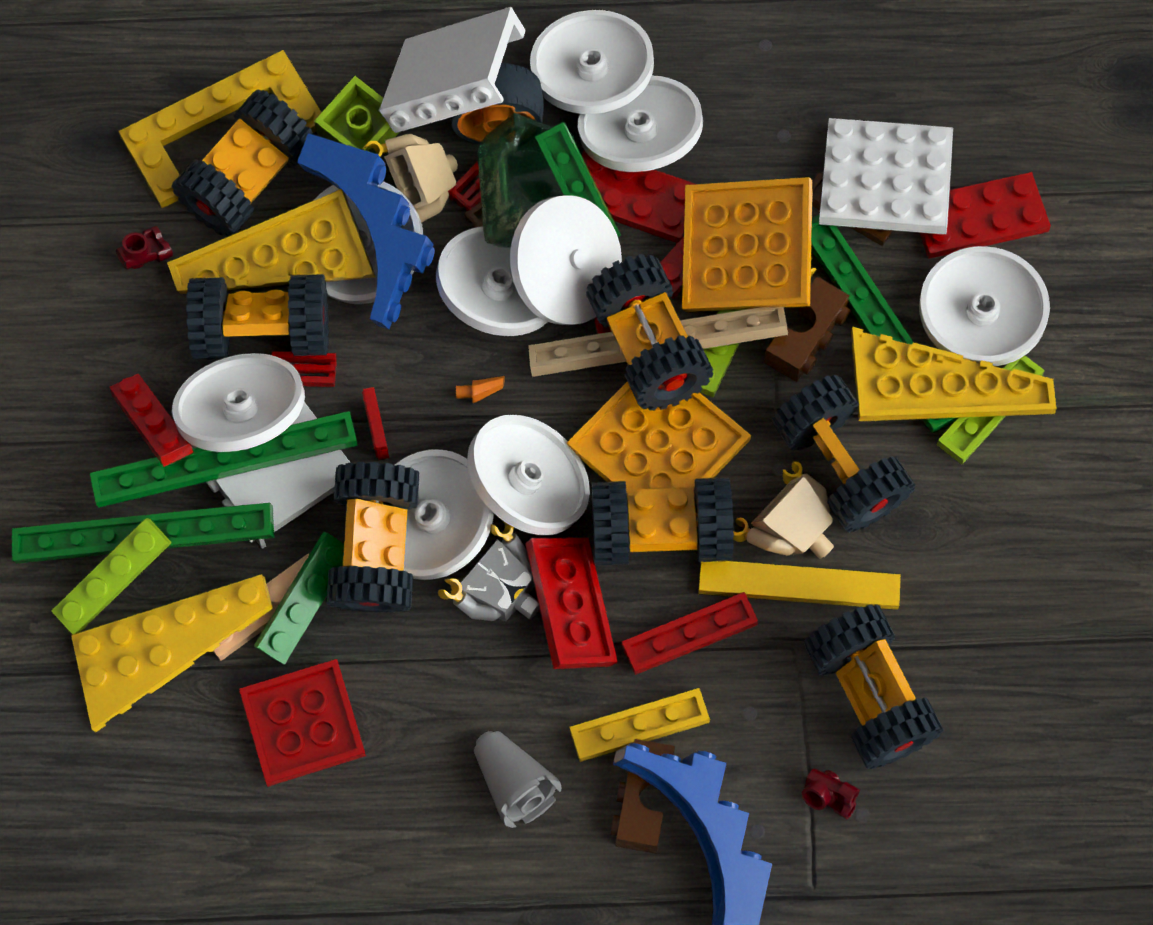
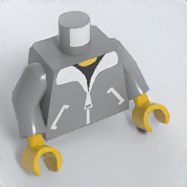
[438,519,540,621]

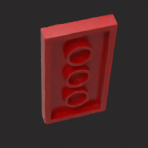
[582,150,696,243]
[920,172,1051,259]
[525,538,618,669]

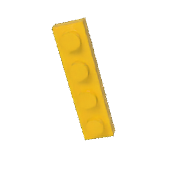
[570,688,710,762]

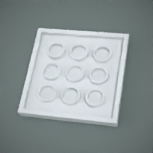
[819,118,953,234]

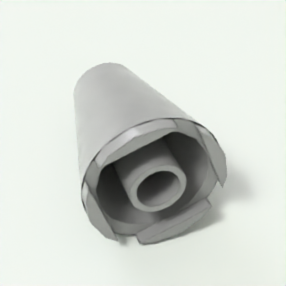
[474,731,562,828]

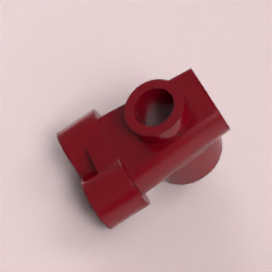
[116,226,173,270]
[802,768,860,820]

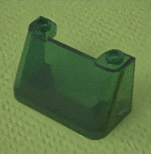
[478,113,574,248]

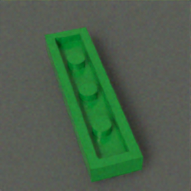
[535,122,621,237]
[254,532,344,665]

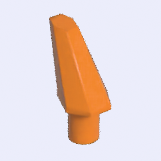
[456,376,505,403]

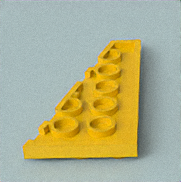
[167,189,377,294]
[851,327,1057,421]
[71,574,273,732]

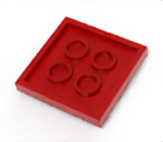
[239,659,366,787]

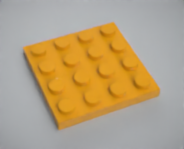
[682,177,812,312]
[567,382,751,497]

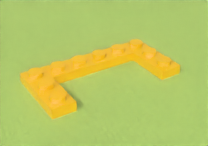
[118,50,322,208]

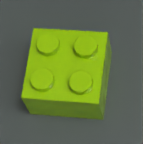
[314,76,399,154]

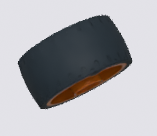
[450,63,543,146]

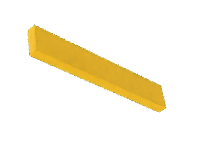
[699,561,901,610]

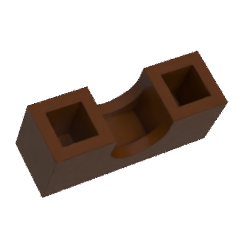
[764,277,850,382]
[611,739,675,854]

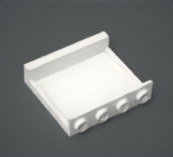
[379,7,526,133]
[191,402,350,549]

